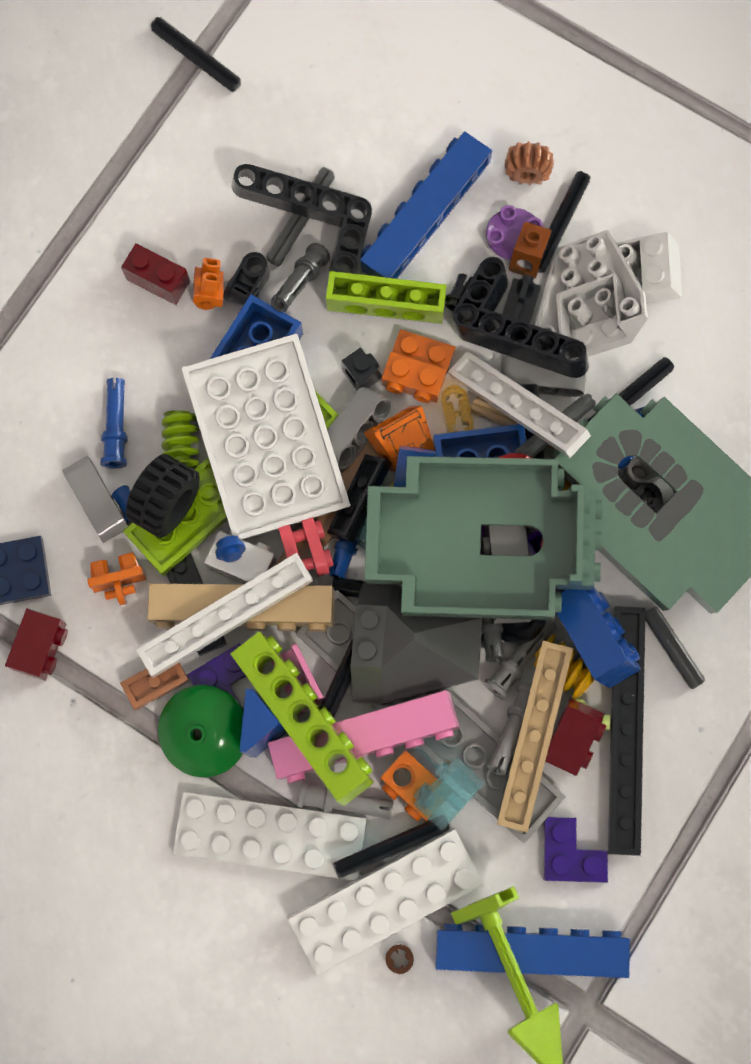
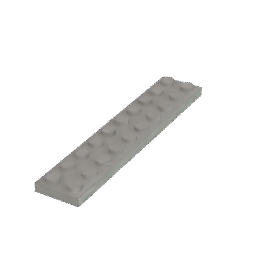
[296,590,566,844]

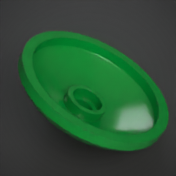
[158,685,244,777]

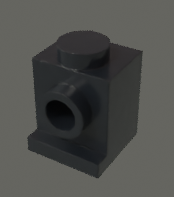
[341,347,382,391]

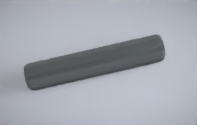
[645,606,705,689]

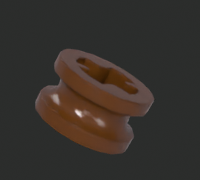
[385,944,414,974]

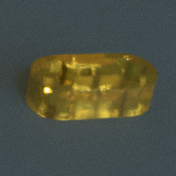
[441,385,474,433]

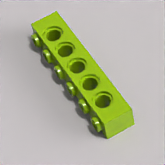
[230,631,374,806]

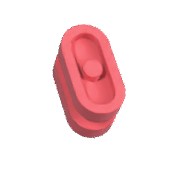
[278,517,334,577]

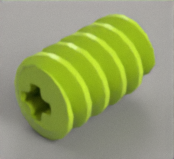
[161,410,199,468]

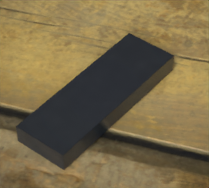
[327,454,392,543]

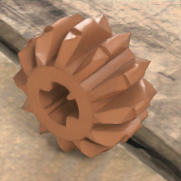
[504,141,554,186]

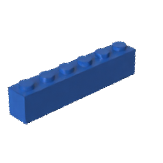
[360,131,492,279]
[436,923,630,978]

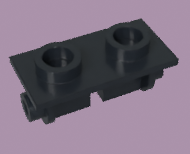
[497,275,541,331]

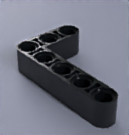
[231,164,372,274]
[452,257,589,378]

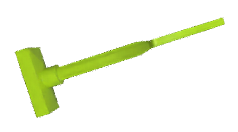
[451,886,563,1064]

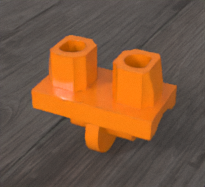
[193,257,224,310]
[87,553,147,606]

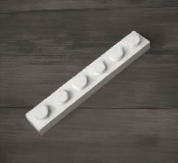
[448,351,591,458]
[136,553,314,678]

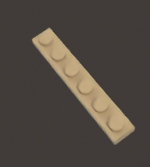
[497,641,573,833]

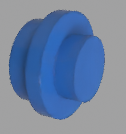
[215,535,246,563]

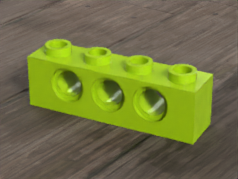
[326,271,447,324]

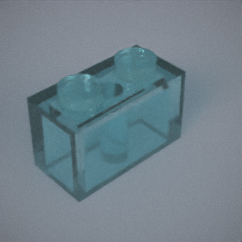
[413,757,485,831]

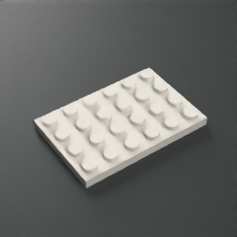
[181,334,350,540]

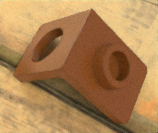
[509,222,551,279]

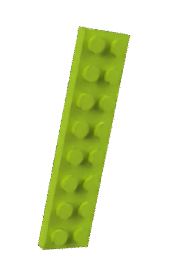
[123,391,338,576]

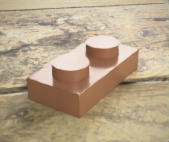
[120,662,190,711]

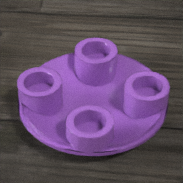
[486,205,543,260]

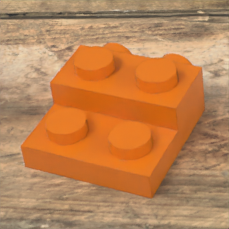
[381,329,455,403]

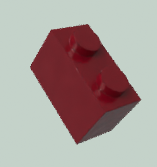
[121,243,190,305]
[5,608,68,681]
[545,698,607,776]

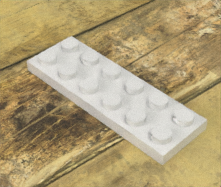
[172,792,367,881]
[287,827,484,975]

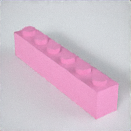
[268,690,460,784]

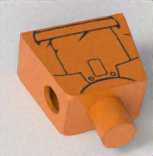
[364,406,435,471]

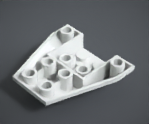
[535,230,648,360]

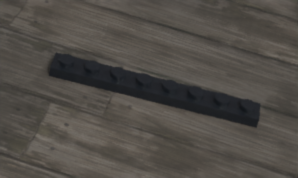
[608,606,646,856]

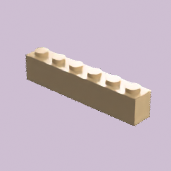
[147,584,335,632]

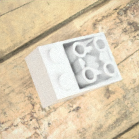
[616,232,682,304]

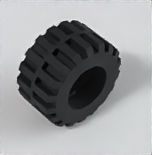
[125,454,200,538]

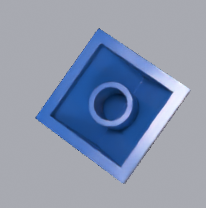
[240,689,286,758]

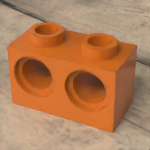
[380,750,452,822]

